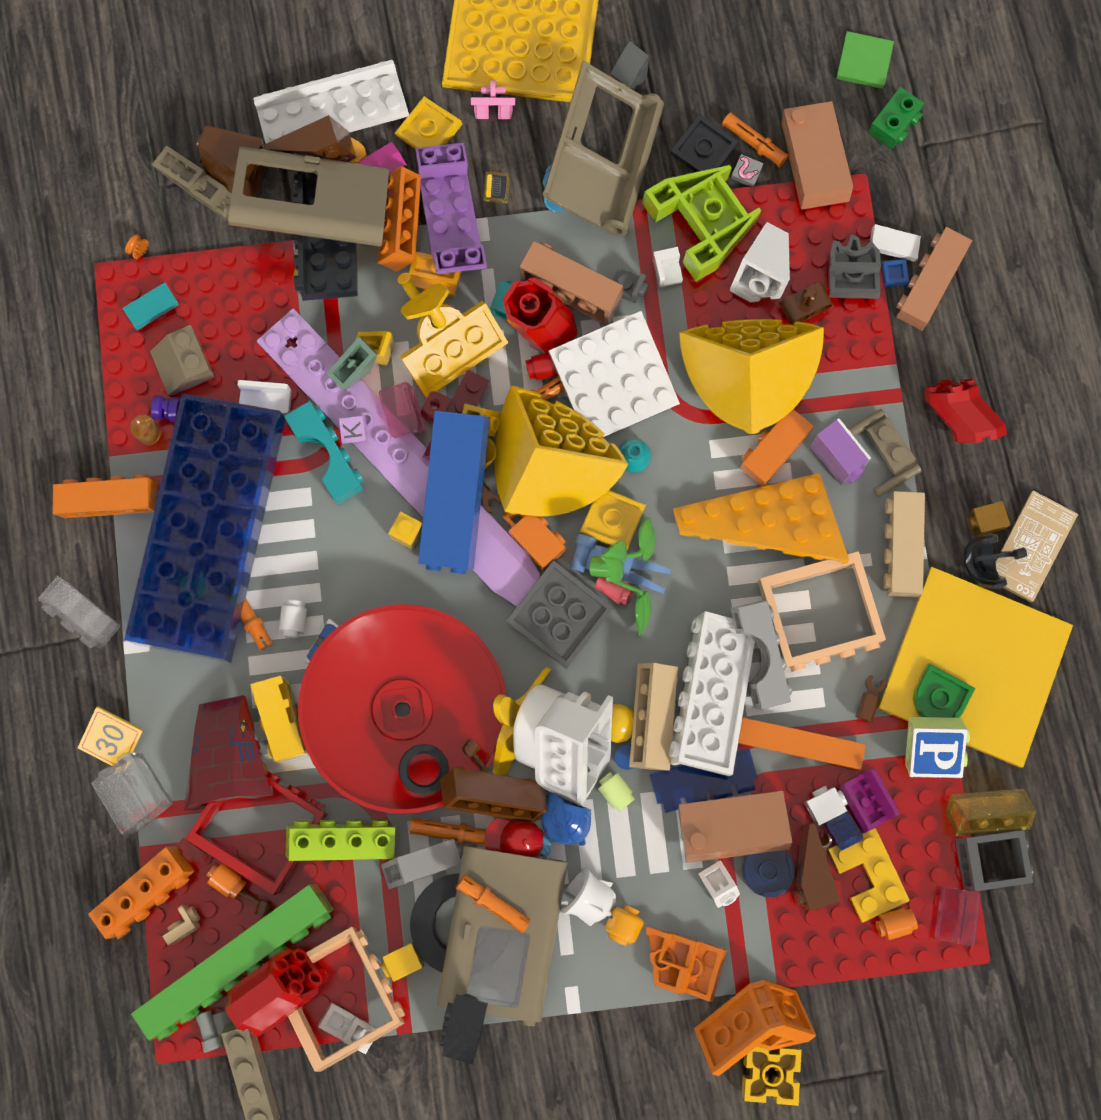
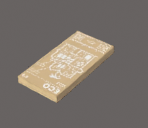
[995,491,1078,603]

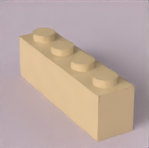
[883,491,925,597]
[629,663,678,771]

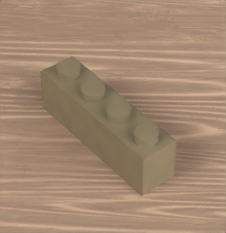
[221,1022,280,1120]

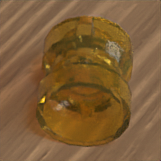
[130,415,161,445]

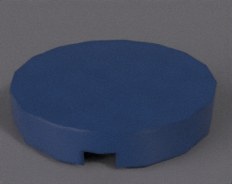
[743,850,795,897]

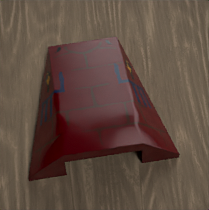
[184,695,274,811]

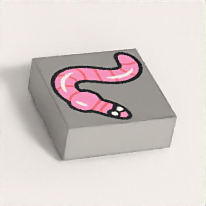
[731,154,764,187]

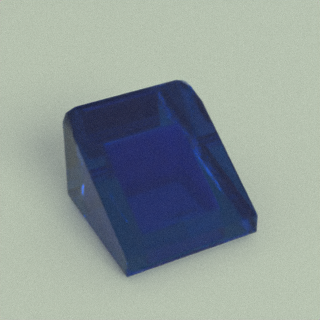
[826,811,864,851]

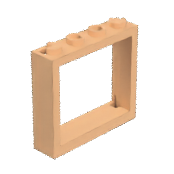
[757,551,886,672]
[288,927,405,1072]

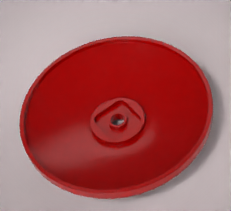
[298,604,507,814]

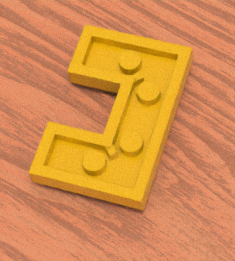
[828,828,910,923]

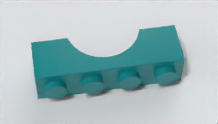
[284,401,364,505]

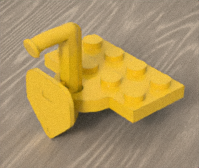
[397,273,508,398]

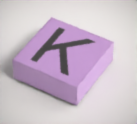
[339,416,368,444]

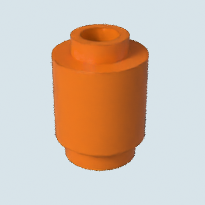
[206,863,247,900]
[876,908,918,941]

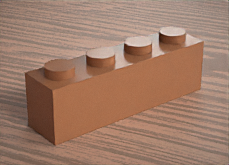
[896,227,973,331]

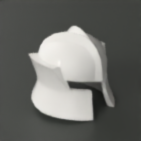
[560,868,616,926]

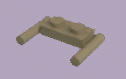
[847,409,921,497]

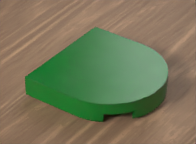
[913,663,975,718]

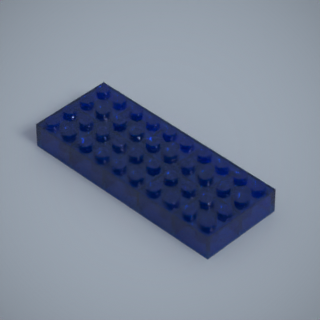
[124,394,286,663]

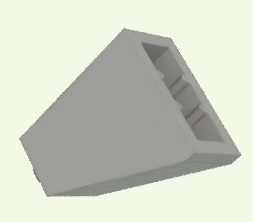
[381,839,462,889]

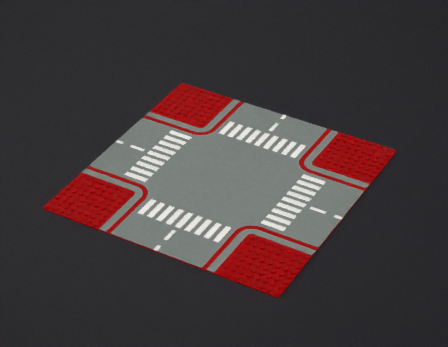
[95,174,990,1063]

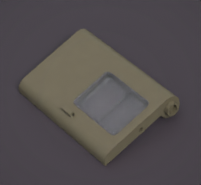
[437,845,568,1026]

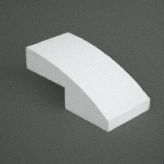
[318,1002,376,1054]

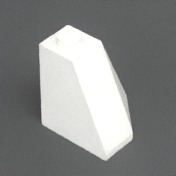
[729,222,790,302]

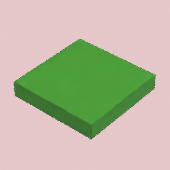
[836,31,894,89]

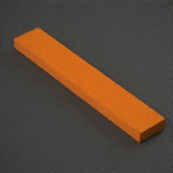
[738,717,866,770]

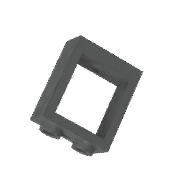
[955,830,1034,891]

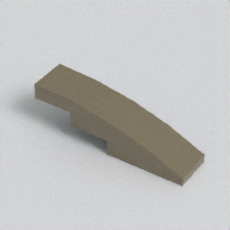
[152,146,232,221]

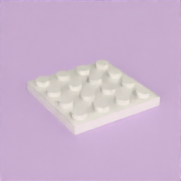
[548,311,680,437]

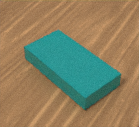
[123,283,179,330]

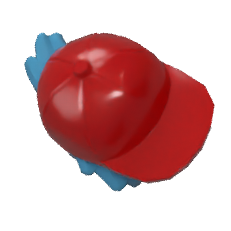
[484,818,551,858]

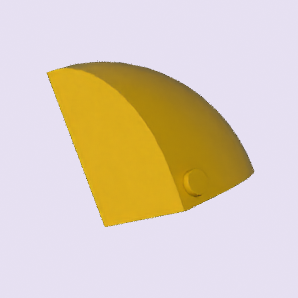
[679,319,824,434]
[494,385,628,516]

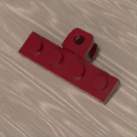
[420,369,490,460]

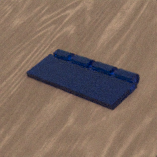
[649,748,758,813]

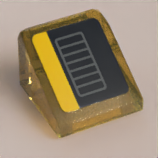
[484,172,510,203]

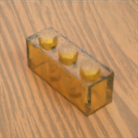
[946,789,1037,836]

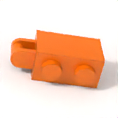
[502,512,566,572]

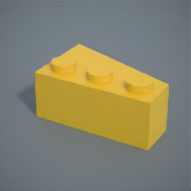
[250,675,308,763]

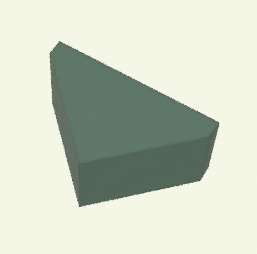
[326,337,378,391]

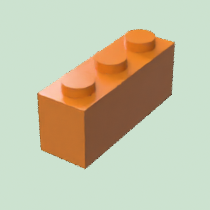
[740,409,814,487]

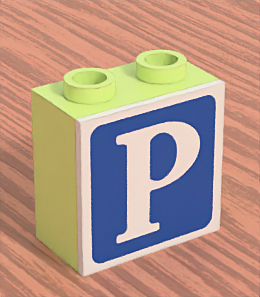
[905,717,970,778]

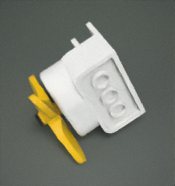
[493,666,613,806]

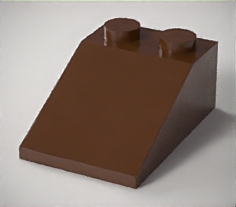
[264,115,357,162]
[793,823,841,911]

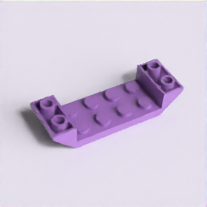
[415,143,487,274]

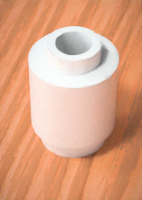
[279,600,307,638]

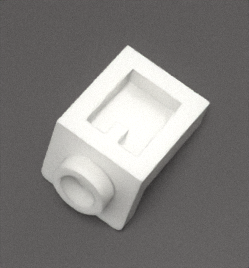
[698,860,740,908]

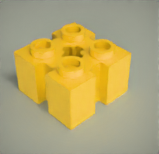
[741,1046,801,1106]

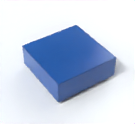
[881,259,909,288]

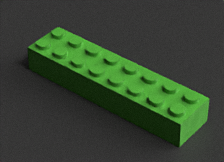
[131,884,335,1041]

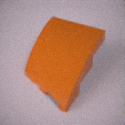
[646,926,727,1002]

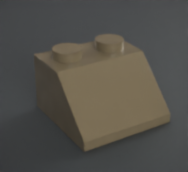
[150,325,215,397]

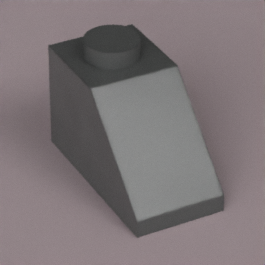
[610,41,649,91]

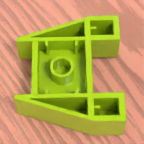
[642,165,761,282]

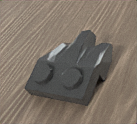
[828,234,881,299]

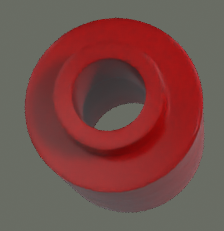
[525,352,558,381]

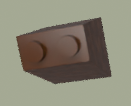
[196,125,268,198]

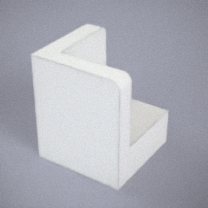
[652,247,683,288]

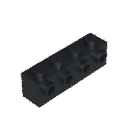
[439,994,488,1065]

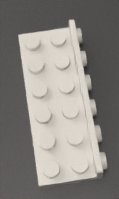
[253,60,409,143]
[669,611,755,776]

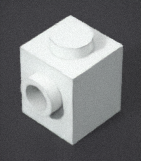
[804,786,847,826]

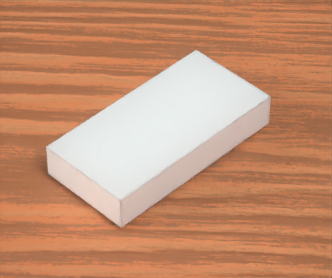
[870,224,921,262]

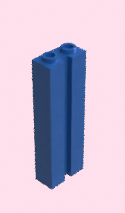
[418,411,490,574]

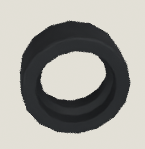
[398,744,449,795]

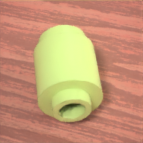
[598,772,635,812]

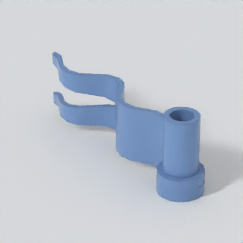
[569,534,671,594]

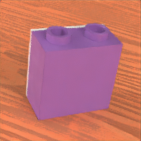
[810,418,871,485]

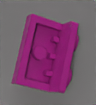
[838,768,900,833]

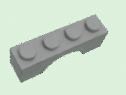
[731,601,792,710]

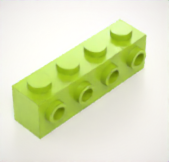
[285,819,395,861]

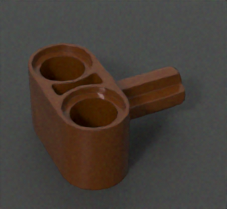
[779,282,833,326]

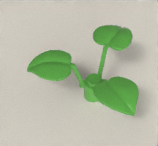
[590,517,655,636]

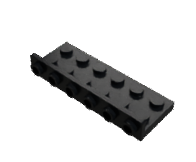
[294,171,358,301]

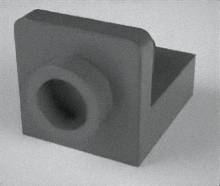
[613,268,648,304]

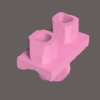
[471,79,516,119]

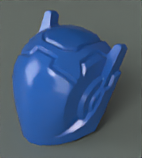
[542,792,591,846]

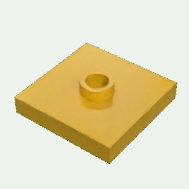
[395,96,462,149]
[580,490,646,550]

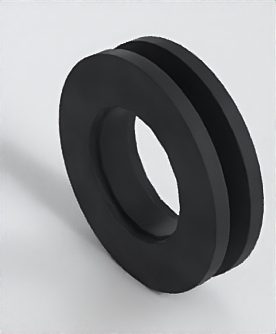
[410,873,511,975]

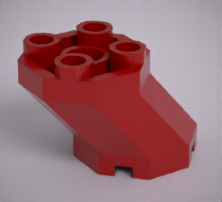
[503,277,578,354]
[924,378,1007,443]
[225,948,322,1037]

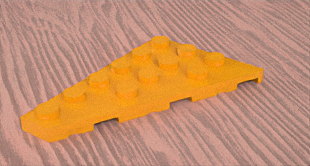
[673,473,849,564]

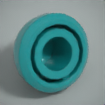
[618,438,652,473]

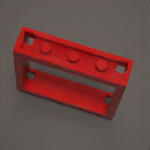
[185,771,328,895]

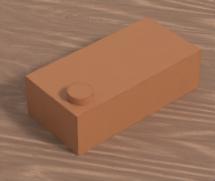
[781,101,853,209]
[520,241,623,326]
[678,791,792,863]

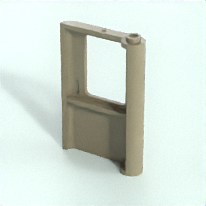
[543,61,664,236]
[224,146,389,247]

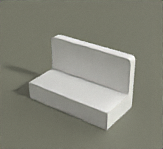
[237,380,292,416]

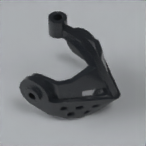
[964,533,1027,589]

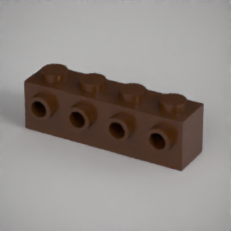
[440,767,548,822]

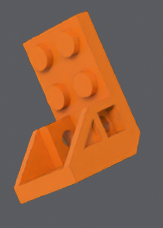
[694,980,816,1076]

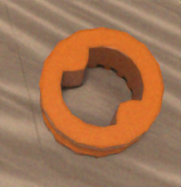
[125,234,149,259]

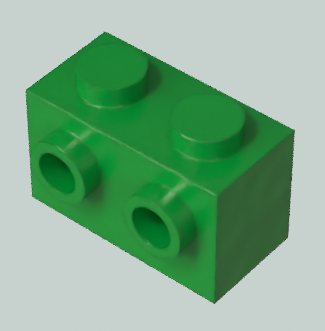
[868,87,924,150]

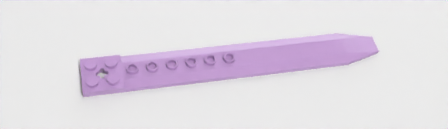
[257,308,541,607]

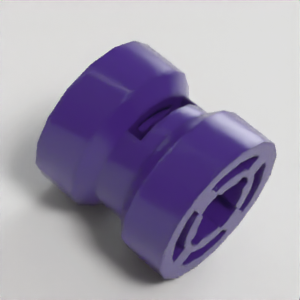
[151,395,182,423]

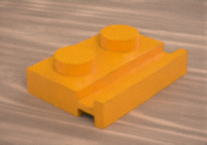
[409,252,461,298]

